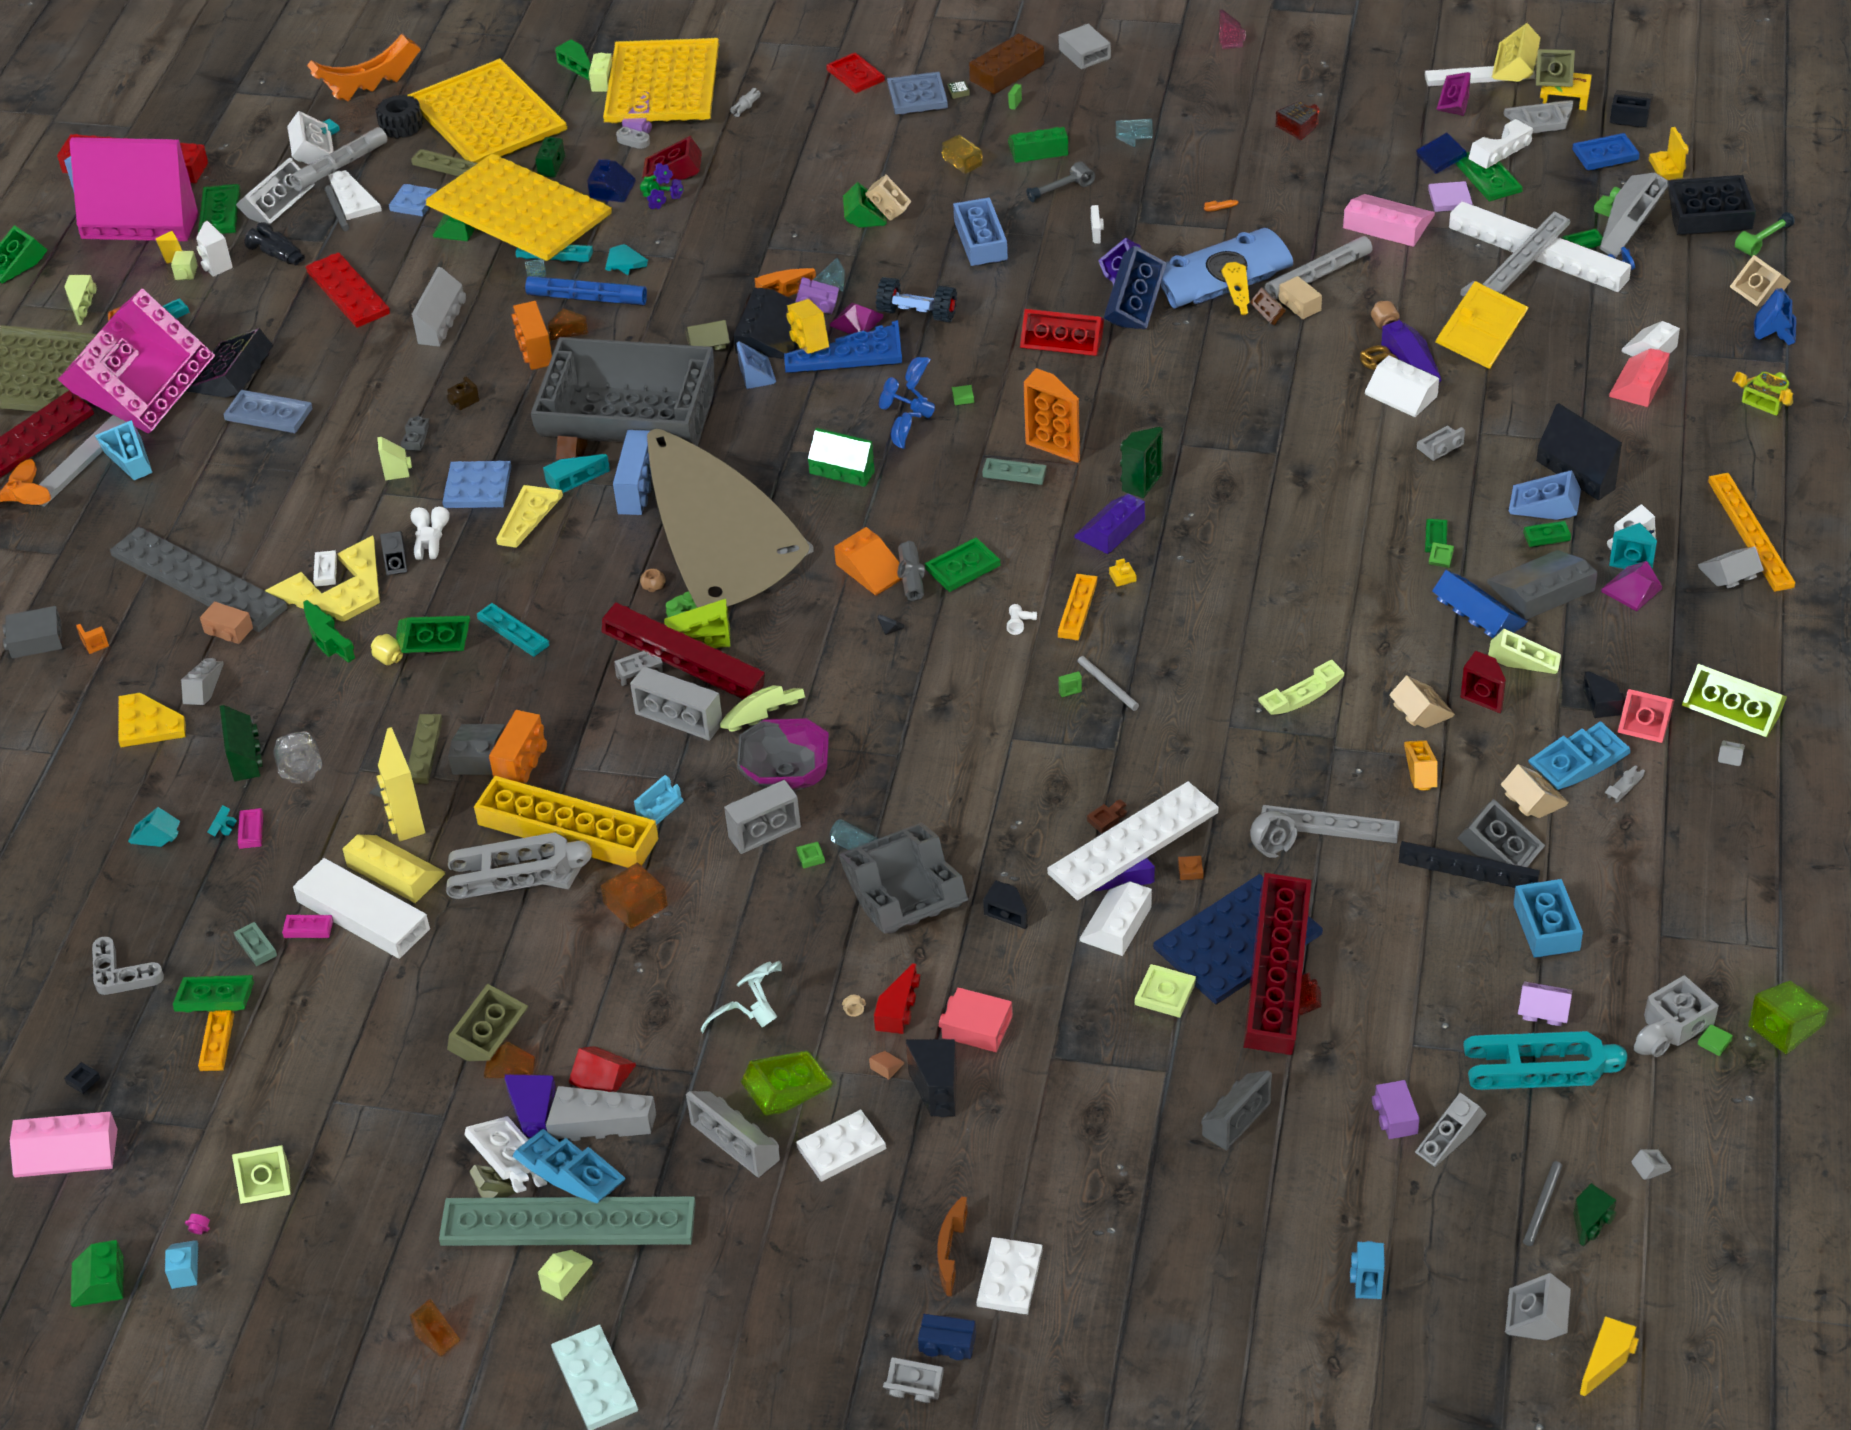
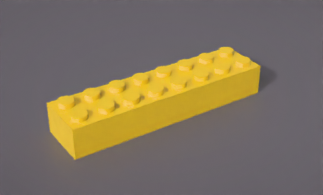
[474,776,658,871]

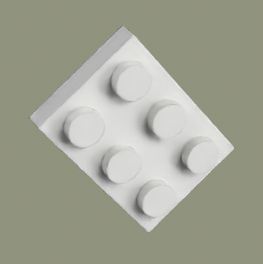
[796,1110,886,1182]
[977,1237,1043,1315]

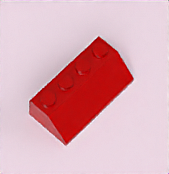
[1020,309,1104,356]

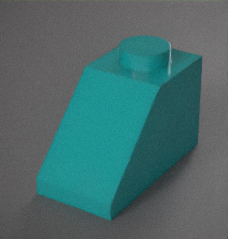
[128,807,180,847]

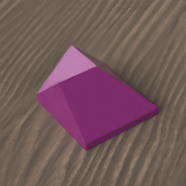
[1436,72,1471,116]
[830,303,883,334]
[1601,561,1662,611]

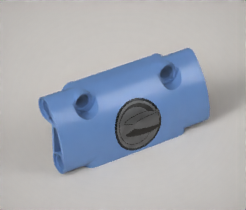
[1160,228,1293,308]

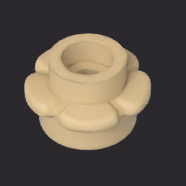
[842,995,866,1017]

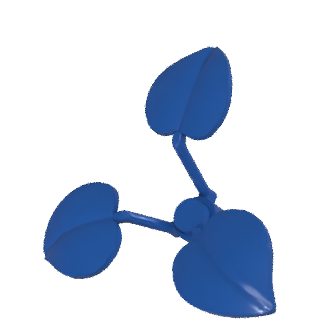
[879,357,935,449]

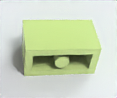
[589,53,612,92]

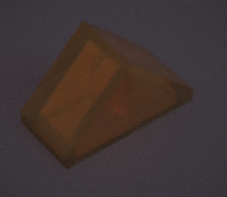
[547,308,588,341]
[484,1041,535,1078]
[409,1299,460,1357]

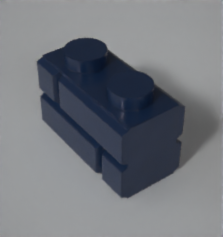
[918,1314,976,1360]

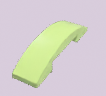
[1259,660,1344,714]

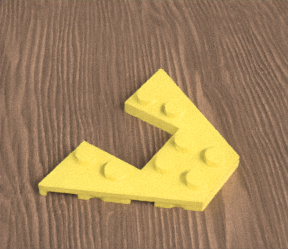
[265,536,380,622]

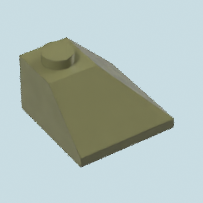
[1536,49,1575,87]

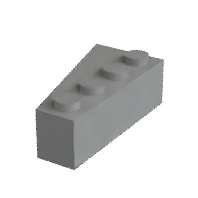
[546,1086,656,1141]

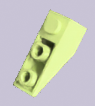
[64,275,96,325]

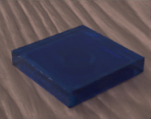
[1416,133,1467,174]

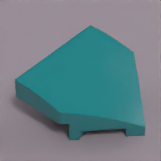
[605,244,648,275]

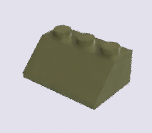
[447,983,528,1061]

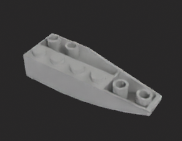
[1599,173,1668,258]

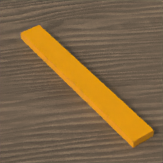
[1708,473,1795,592]

